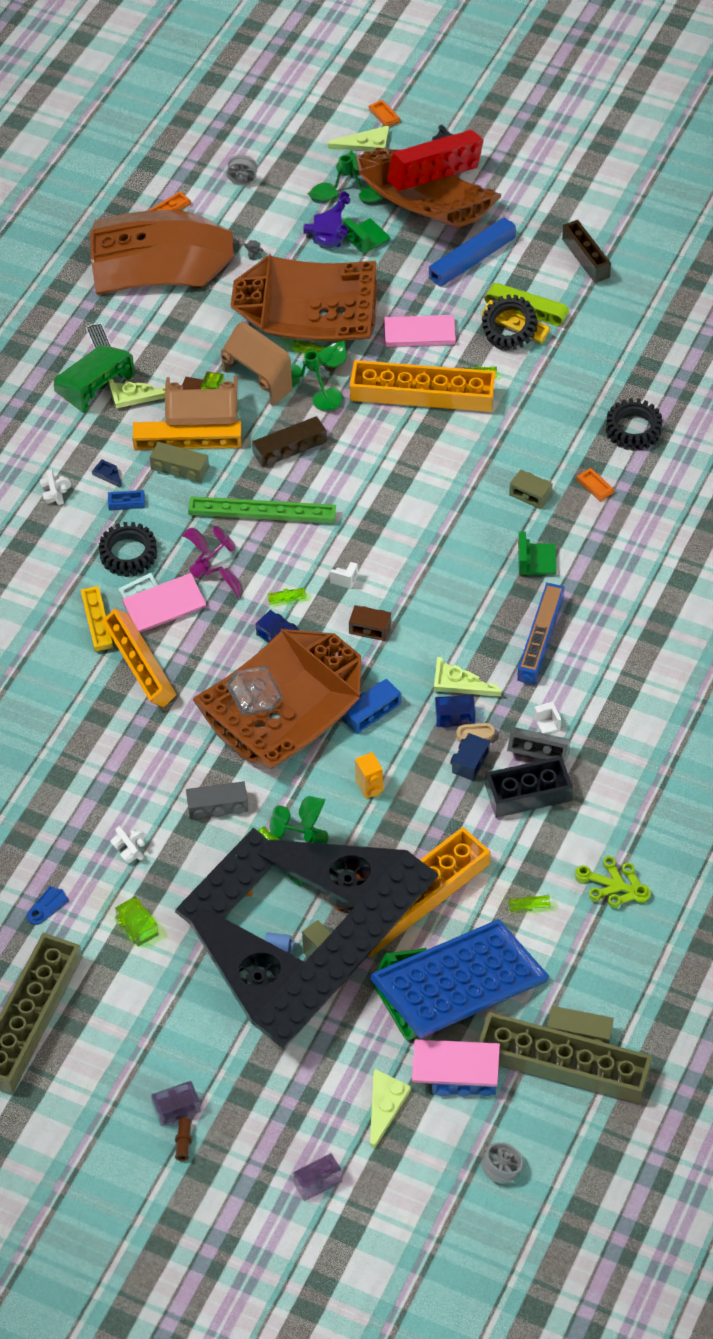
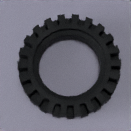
[482,294,538,350]
[606,398,662,451]
[99,522,157,577]

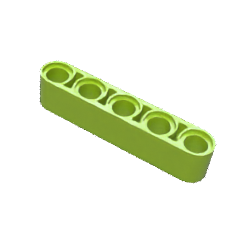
[484,283,569,326]

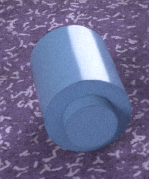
[265,932,295,953]

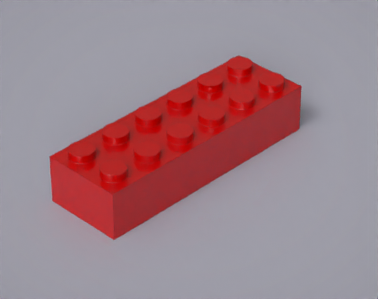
[387,129,484,191]

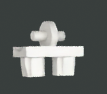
[40,469,71,505]
[110,826,146,864]

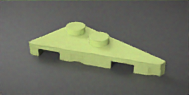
[328,126,389,151]
[108,379,165,409]
[434,657,502,696]
[370,1069,411,1149]

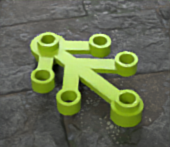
[575,856,651,908]

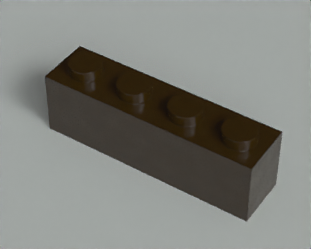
[562,219,611,283]
[252,416,327,468]

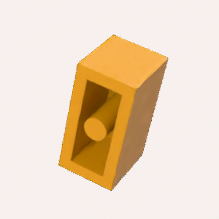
[355,752,383,799]

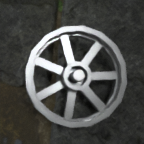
[226,155,258,185]
[481,1142,523,1184]

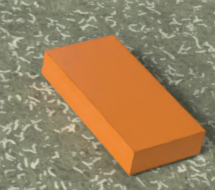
[369,100,400,127]
[576,468,614,502]

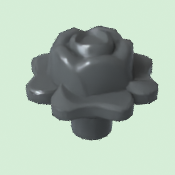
[243,240,263,258]

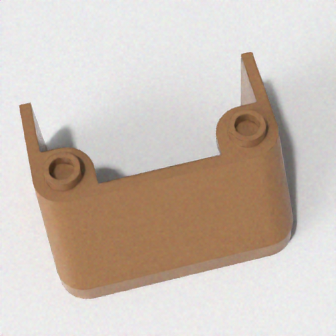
[221,322,292,406]
[165,376,239,425]

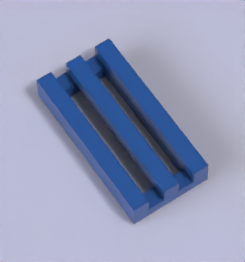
[108,490,145,510]

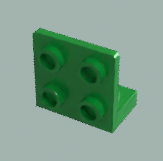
[343,217,390,254]
[518,532,556,575]

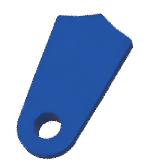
[27,886,68,925]

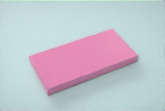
[384,315,456,347]
[122,573,206,633]
[412,1040,500,1087]

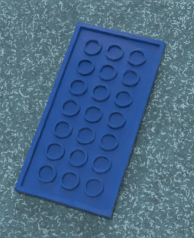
[370,919,549,1039]

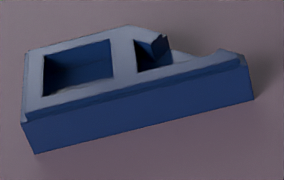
[92,459,122,487]

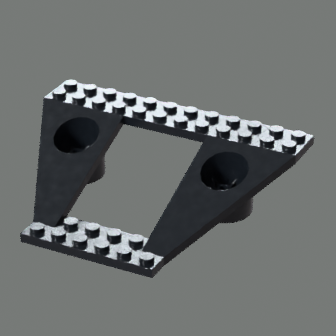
[175,828,439,1049]

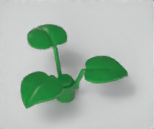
[308,150,385,203]
[291,340,347,411]
[269,796,329,886]

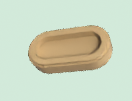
[456,723,495,742]

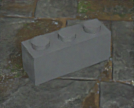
[507,727,571,763]
[186,781,249,819]

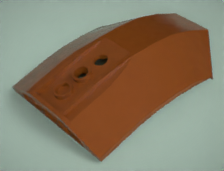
[356,148,501,228]
[90,210,234,295]
[231,253,377,341]
[193,629,361,769]

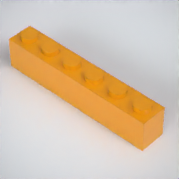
[132,420,242,450]
[102,608,177,707]

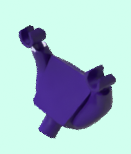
[303,191,351,248]

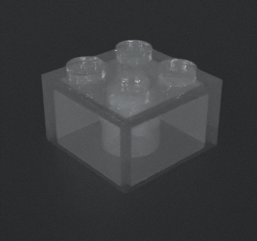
[225,666,283,716]

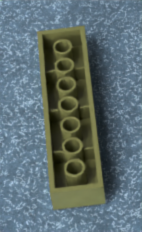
[0,933,82,1094]
[478,1012,652,1104]

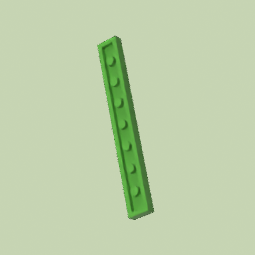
[188,496,336,524]

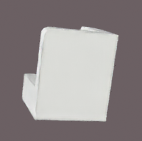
[330,562,358,589]
[534,701,561,734]

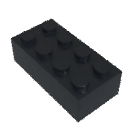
[485,756,573,817]

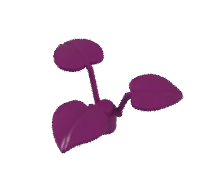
[182,525,241,598]

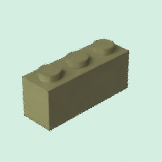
[150,442,209,482]
[547,1006,614,1044]

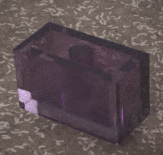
[151,1081,201,1126]
[293,1153,342,1201]

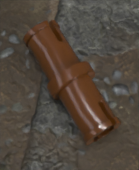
[175,1117,192,1162]

